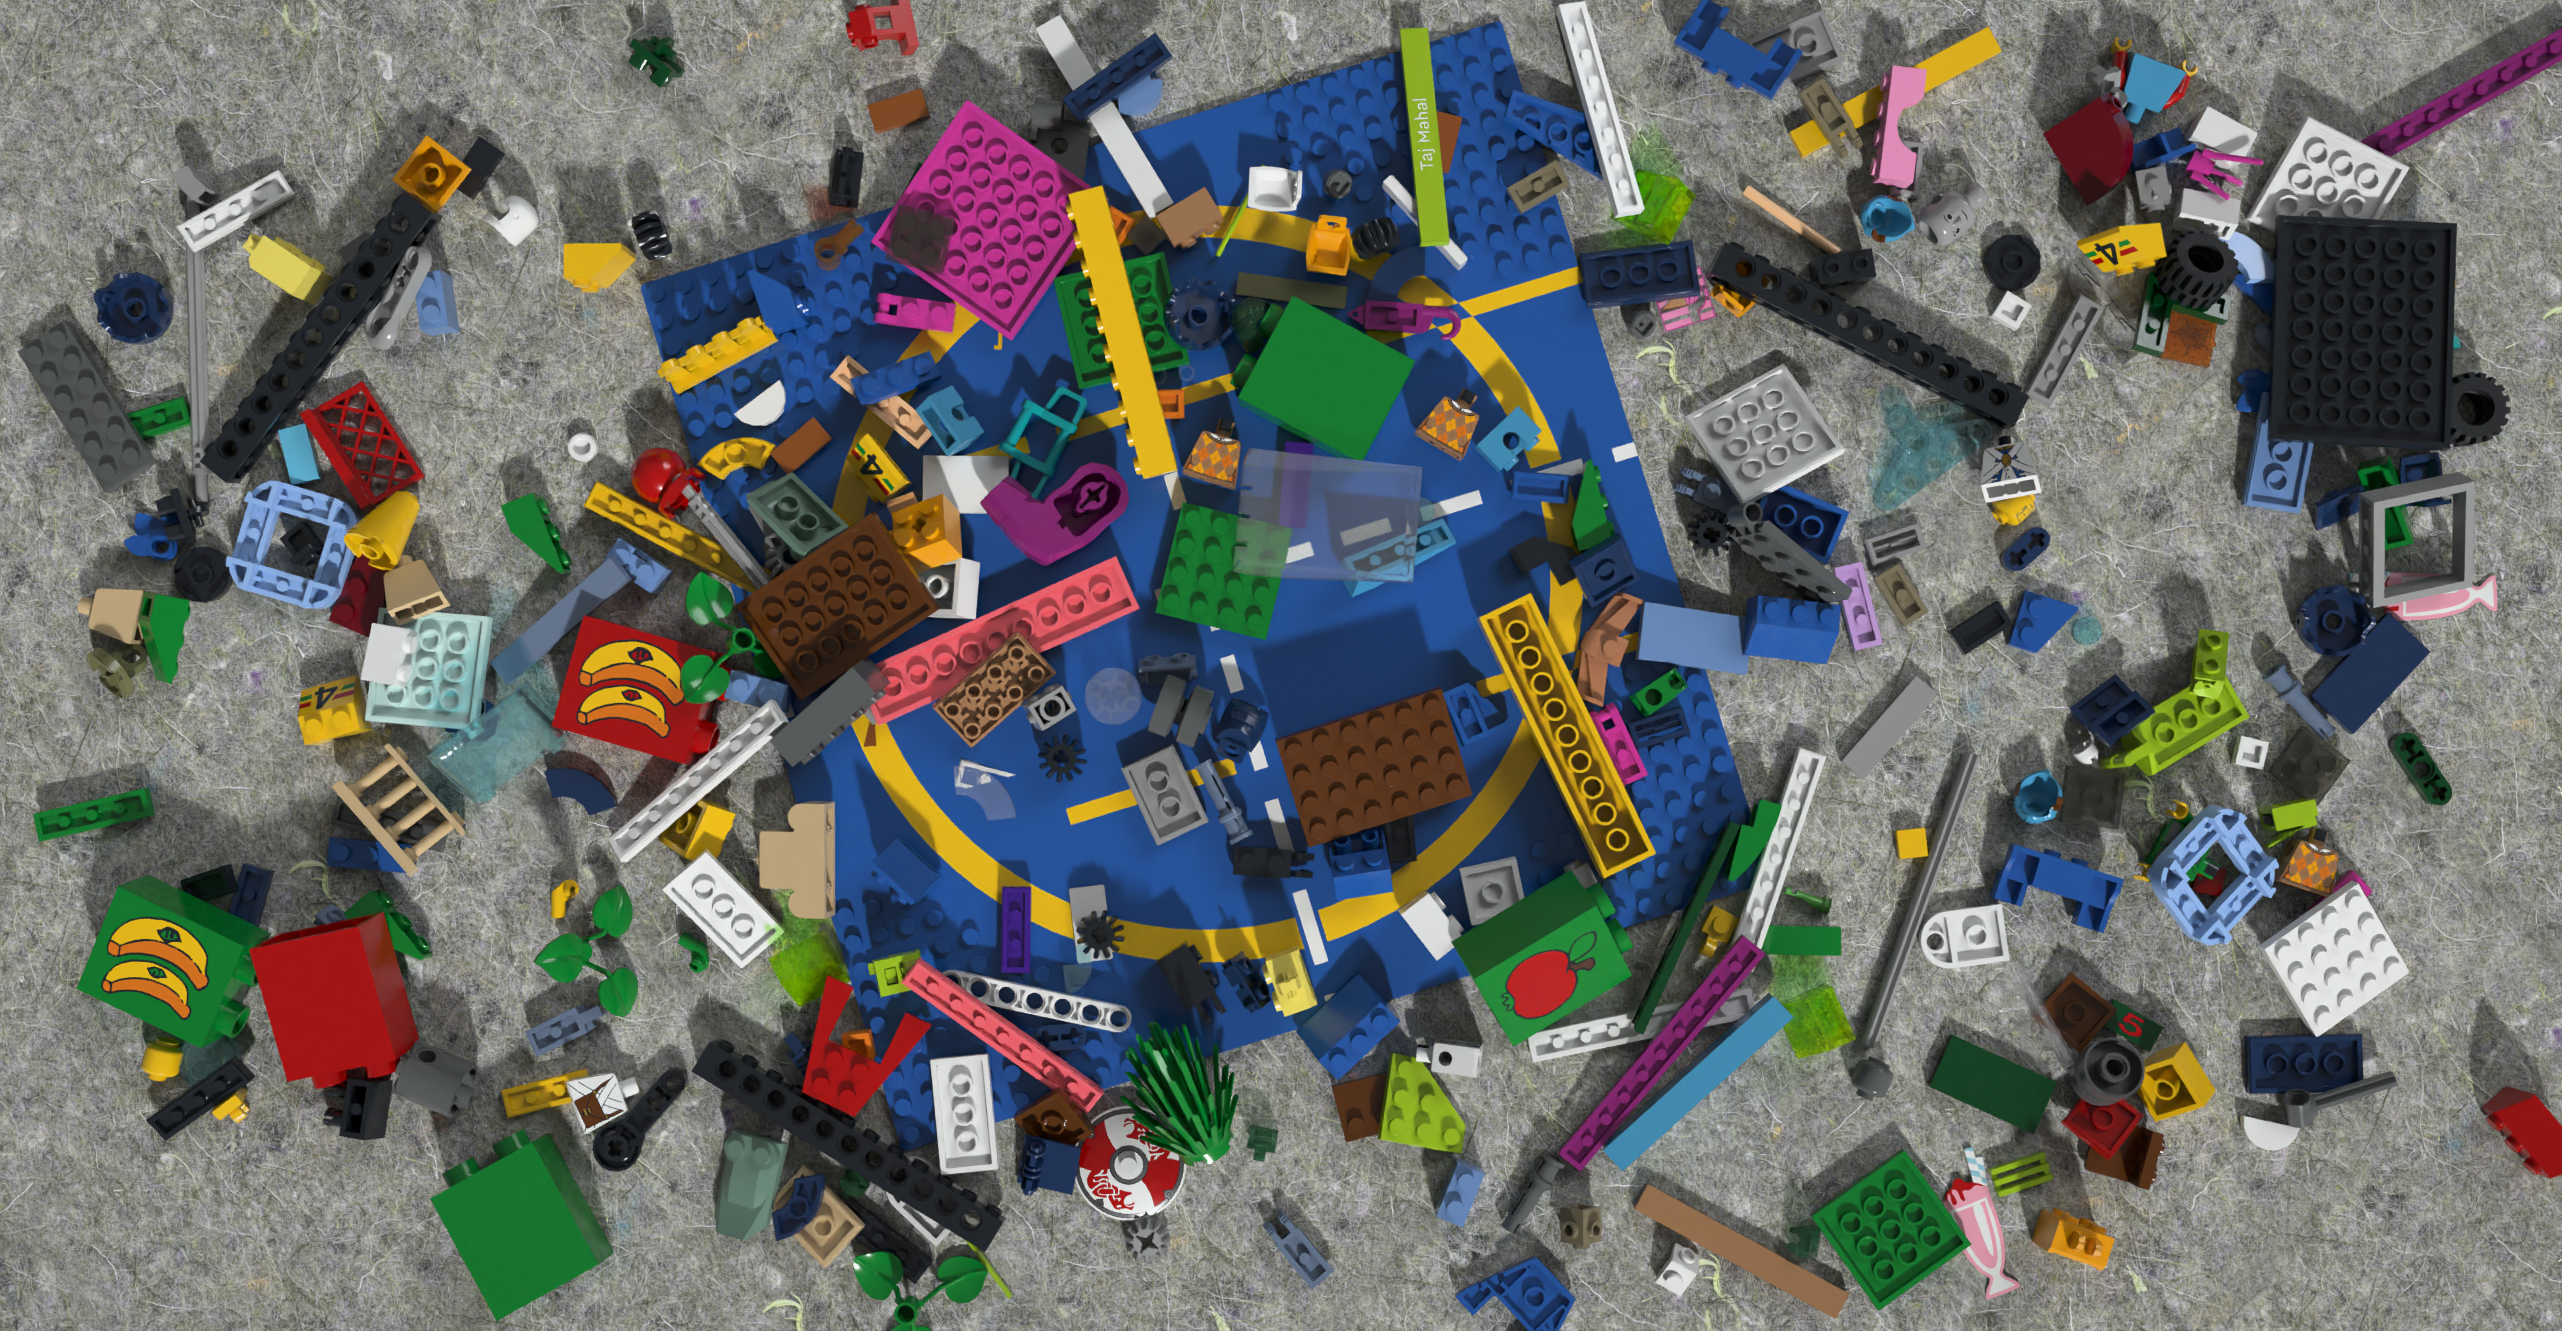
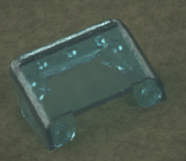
[426,680,570,804]

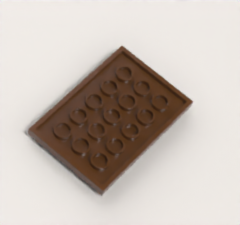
[735,511,941,700]
[1275,686,1472,847]

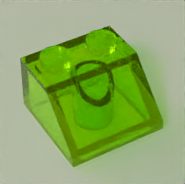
[768,930,850,1007]

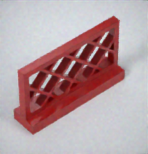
[300,381,425,514]

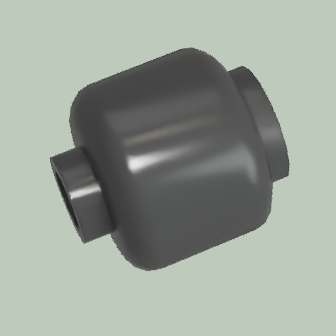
[1851,1056,1894,1101]

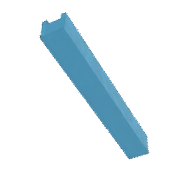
[1603,993,1794,1172]

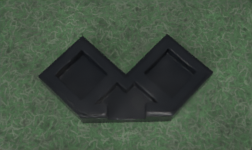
[1508,536,1577,586]

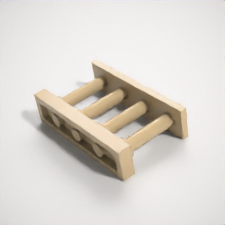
[331,743,466,877]

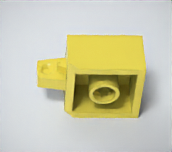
[243,233,333,305]
[1262,945,1317,1017]

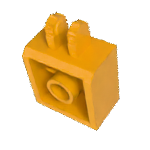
[889,494,962,574]
[2031,1207,2115,1271]

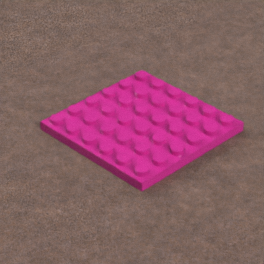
[871,100,1109,341]

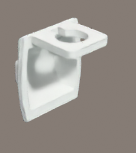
[1247,166,1302,212]

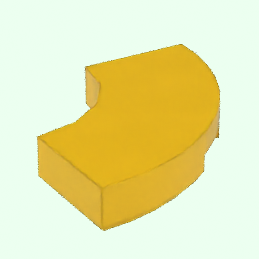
[697,437,777,480]

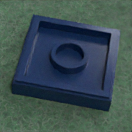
[1568,533,1640,608]

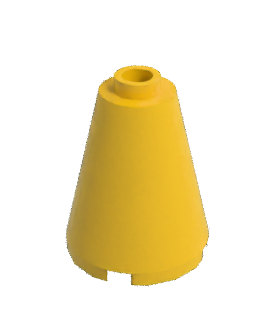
[344,491,420,571]

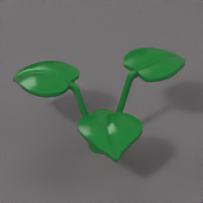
[680,572,783,704]
[534,885,638,1017]
[853,1251,988,1331]

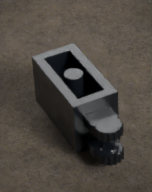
[1156,941,1227,1024]

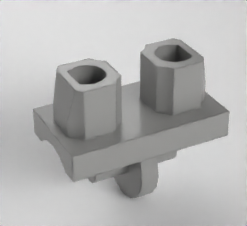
[2085,65,2127,108]

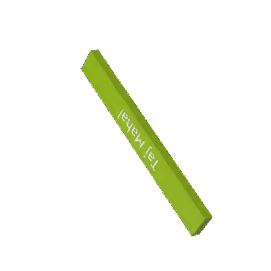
[1399,28,1450,247]

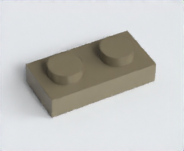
[1506,160,1570,215]
[1872,563,1929,627]

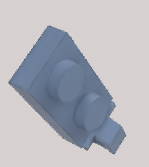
[525,1004,608,1057]

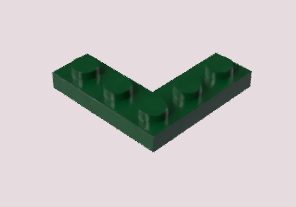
[2132,271,2232,358]

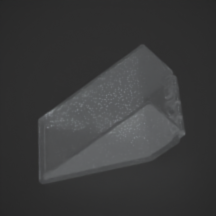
[1233,448,1423,583]

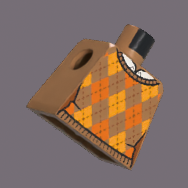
[1414,388,1479,462]
[1182,419,1241,490]
[2274,827,2339,898]

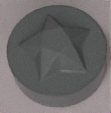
[1322,169,1352,199]
[1626,309,1656,339]

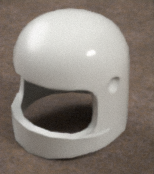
[481,195,539,247]

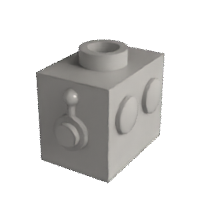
[2134,166,2172,213]
[1021,684,1077,731]

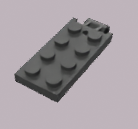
[1727,501,1853,603]

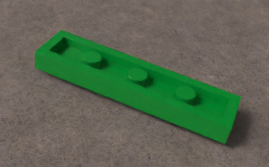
[33,788,155,842]

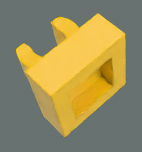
[212,1087,250,1123]

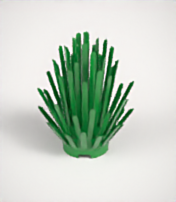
[1120,1022,1239,1167]

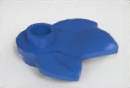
[2235,369,2270,412]
[124,513,179,562]

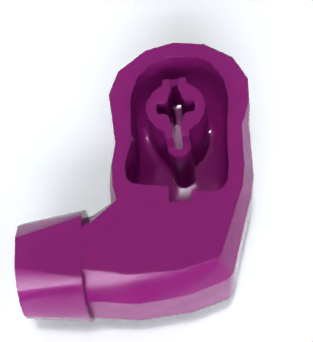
[980,462,1129,566]

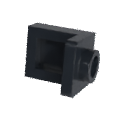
[280,521,324,566]

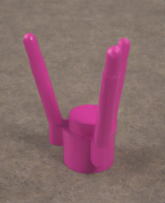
[2185,148,2264,200]

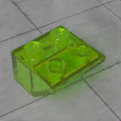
[1611,169,1696,245]
[1781,983,1856,1059]

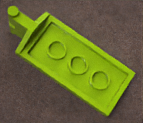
[2099,675,2250,776]

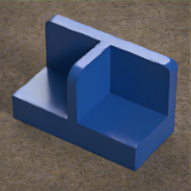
[2130,127,2197,176]

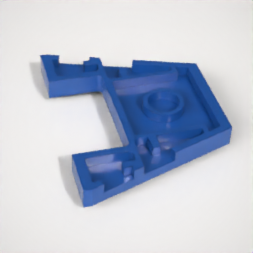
[1454,1255,1576,1331]

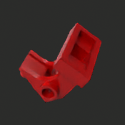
[845,0,919,56]

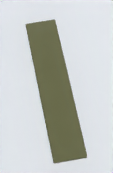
[1236,272,1348,309]

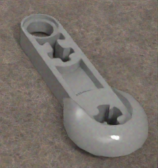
[364,246,432,350]

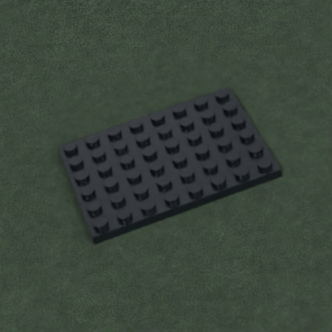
[2267,215,2457,451]

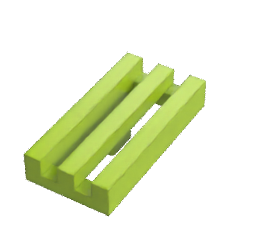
[1988,1151,2054,1197]

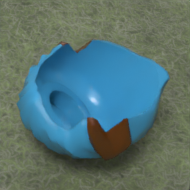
[1859,194,1915,243]
[2013,769,2063,824]

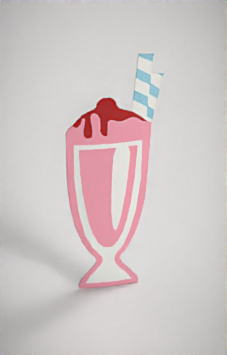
[2350,571,2497,621]
[1943,1147,2020,1300]

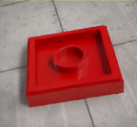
[2061,1098,2144,1160]

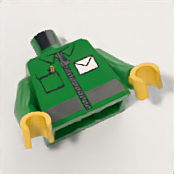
[2134,799,2220,883]

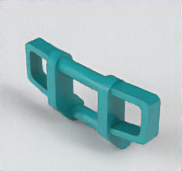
[998,387,1088,499]

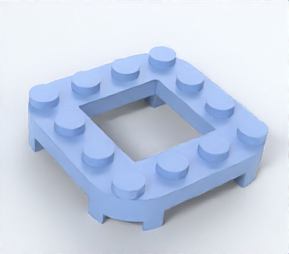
[226,481,362,609]
[2147,805,2279,945]

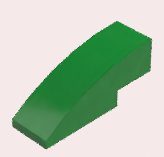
[2357,455,2414,550]
[1723,799,1782,882]
[1761,924,1841,956]

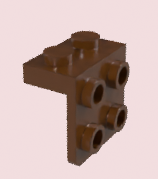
[2084,1125,2165,1190]

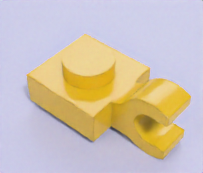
[1698,905,1739,958]

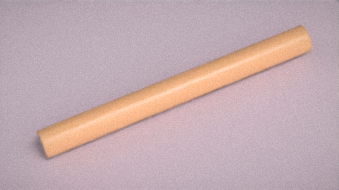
[1742,185,1841,255]

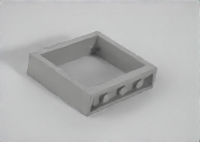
[2359,472,2477,608]

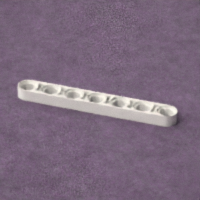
[942,970,1132,1032]

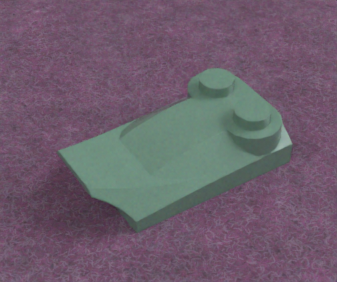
[746,472,849,561]
[714,1128,789,1241]

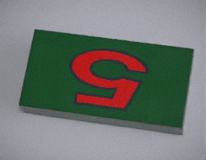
[2104,998,2164,1052]

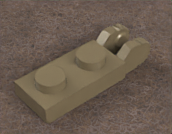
[1797,77,1863,159]

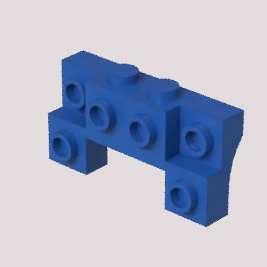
[1674,0,1803,102]
[1989,843,2124,933]

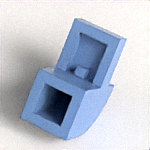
[1118,71,1163,117]

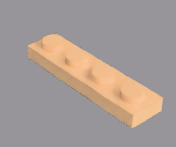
[830,355,932,450]

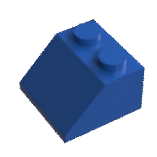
[747,270,811,335]

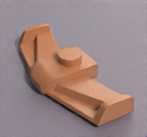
[1576,592,1644,707]

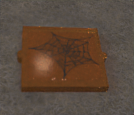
[2159,312,2217,368]

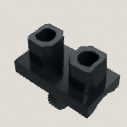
[155,488,210,545]

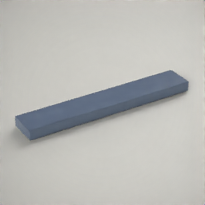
[490,557,631,685]

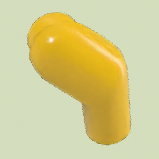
[551,879,579,918]

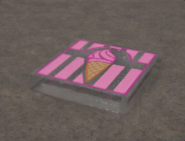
[1652,264,1718,336]

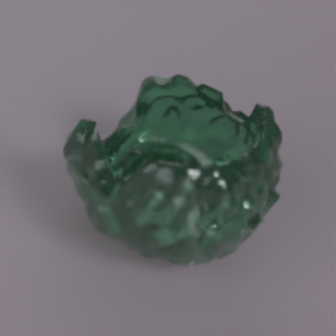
[1231,297,1270,353]

